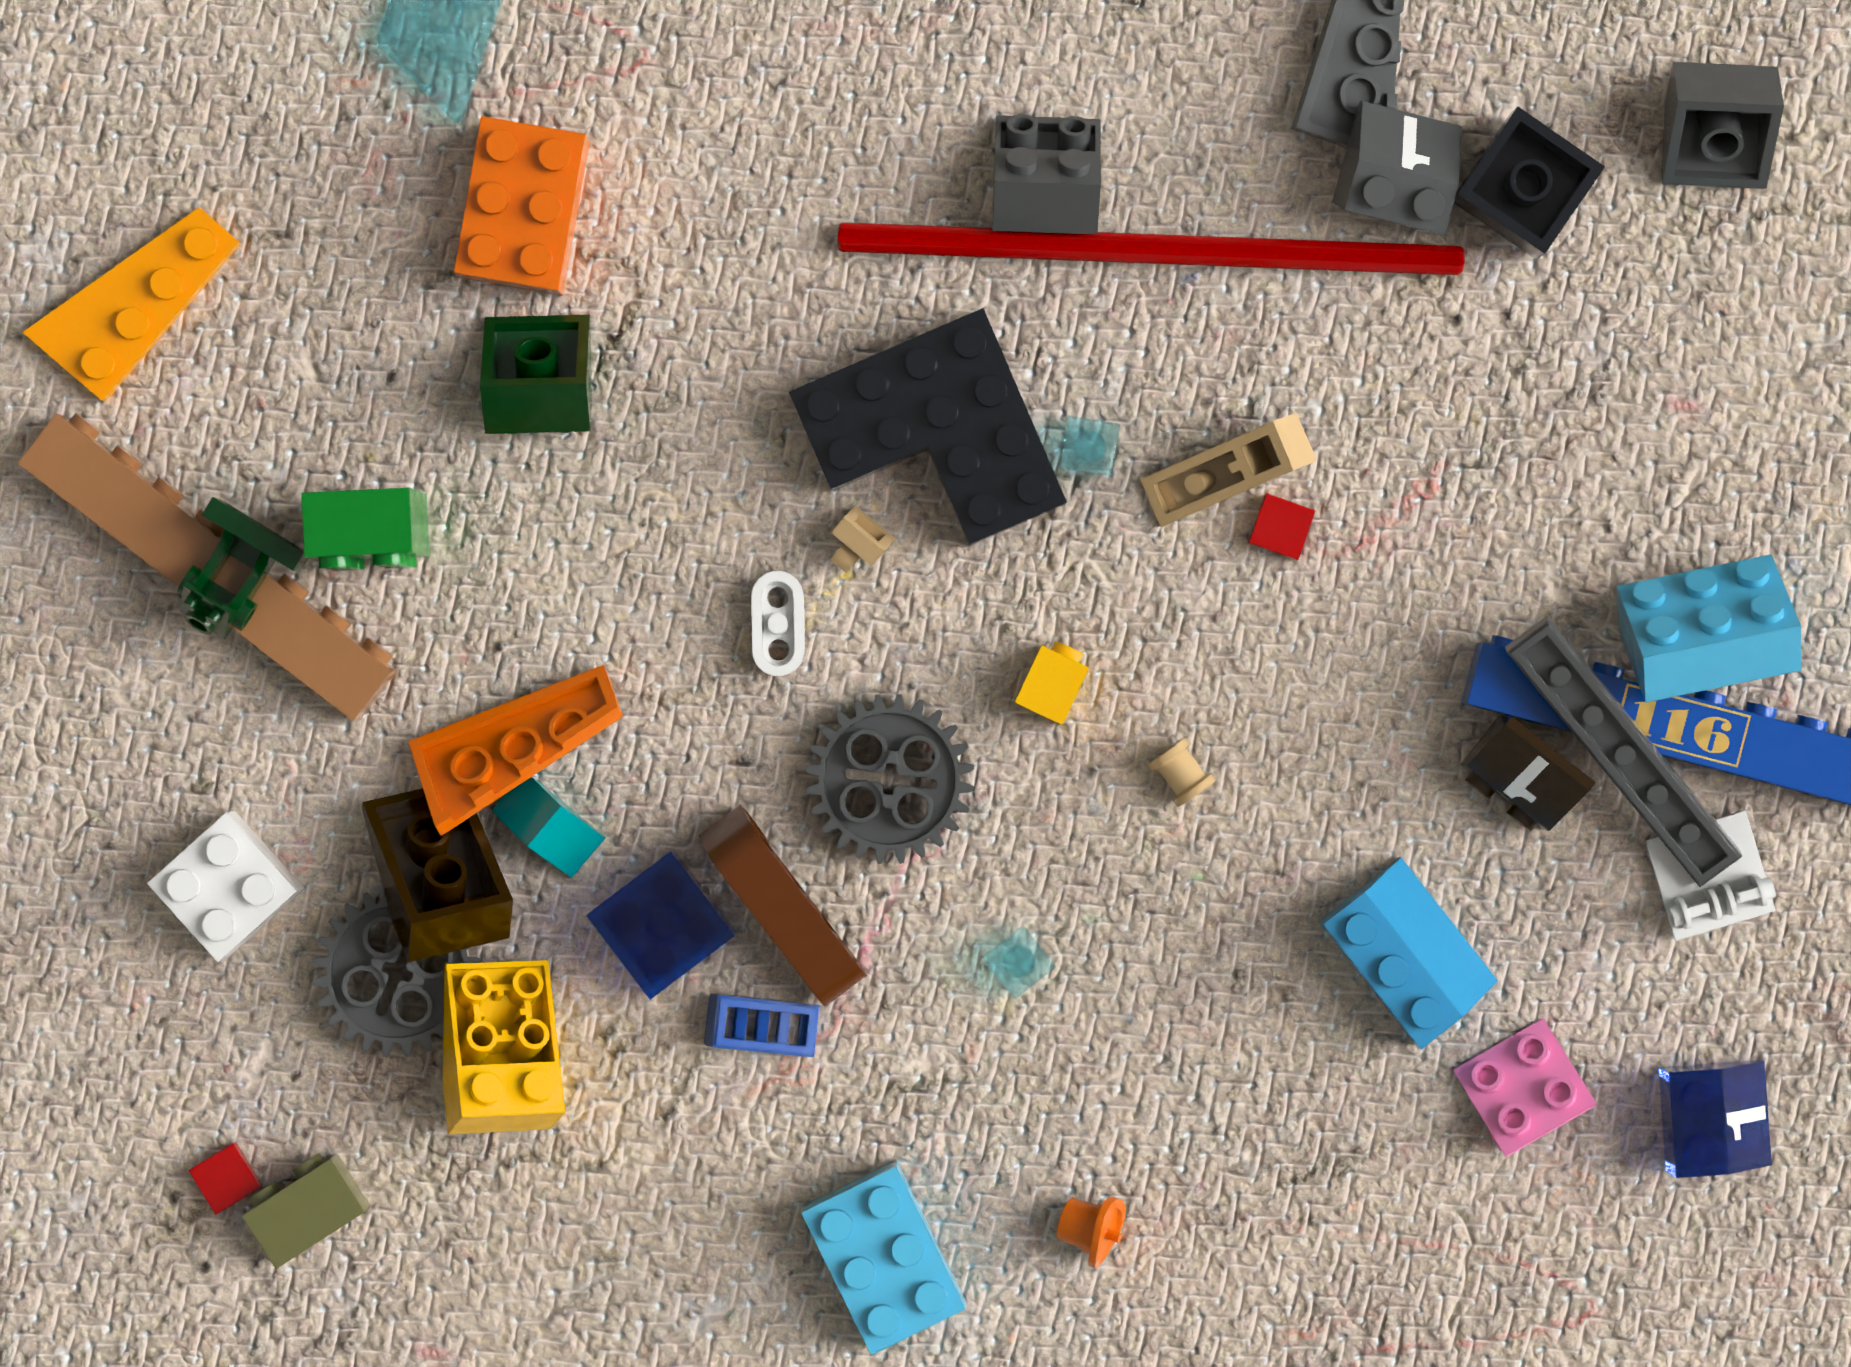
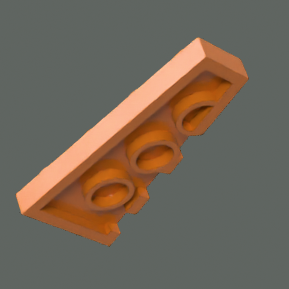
[408,665,623,836]

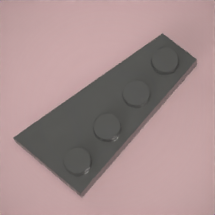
[1291,0,1404,148]

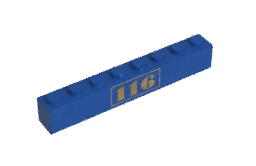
[1461,635,1851,805]

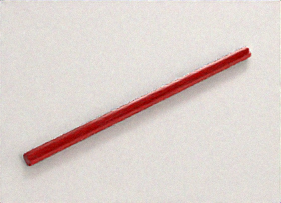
[837,222,1465,275]

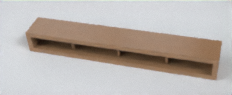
[17,413,397,721]

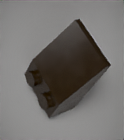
[362,788,513,962]

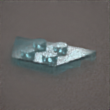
[376,0,503,125]

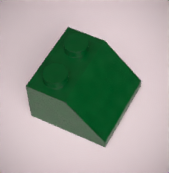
[480,314,592,434]

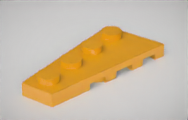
[22,207,242,402]

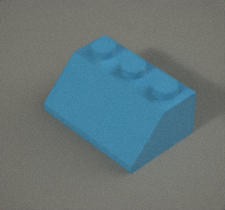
[1318,857,1498,1050]

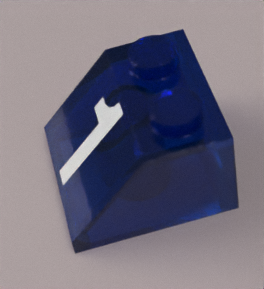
[1658,1060,1772,1178]

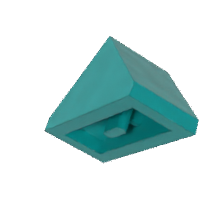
[492,776,606,878]

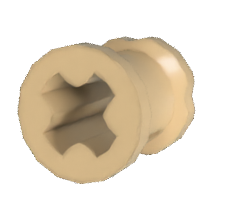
[1147,737,1216,807]

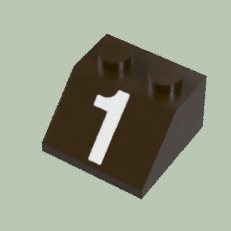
[1460,715,1596,832]

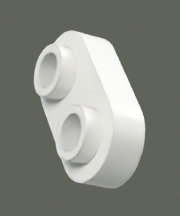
[751,571,805,676]

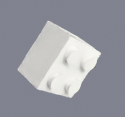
[147,811,305,962]

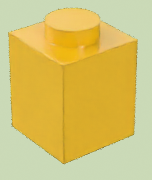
[1014,641,1089,725]

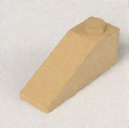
[1140,413,1317,527]

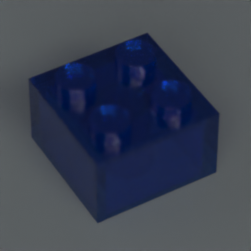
[586,849,737,1000]

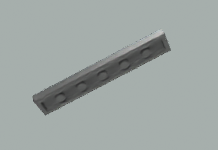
[1505,615,1742,887]

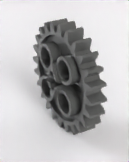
[805,694,975,864]
[312,892,483,1057]

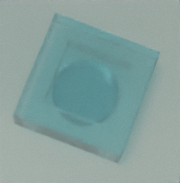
[1060,416,1120,477]
[982,925,1056,999]

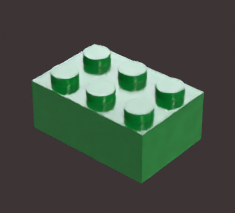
[301,487,430,571]

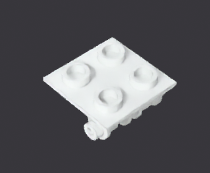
[1645,811,1776,941]

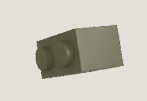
[242,1153,371,1269]

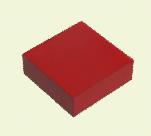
[1248,493,1316,561]
[188,1142,263,1215]

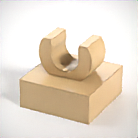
[830,505,896,573]

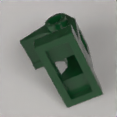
[177,497,308,639]

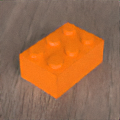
[454,116,590,296]

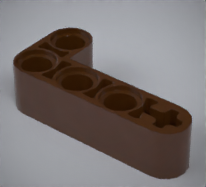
[698,804,867,1007]

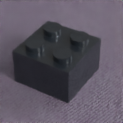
[1454,107,1605,260]

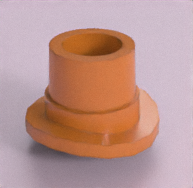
[1057,1196,1126,1268]

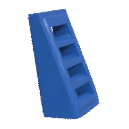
[704,993,820,1058]

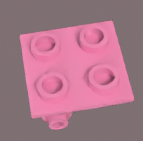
[1453,1018,1597,1157]

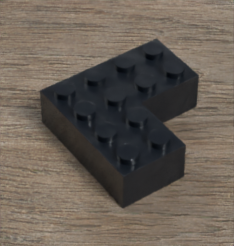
[789,308,1067,546]

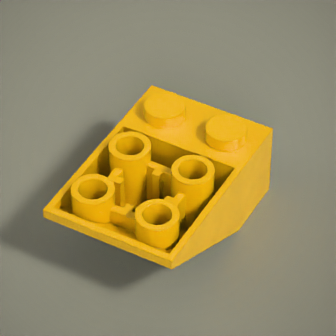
[443,960,565,1135]

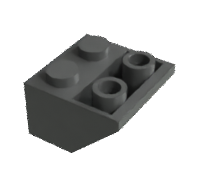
[992,114,1101,235]

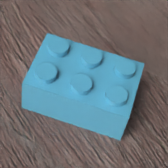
[1617,554,1802,703]
[801,1160,966,1355]

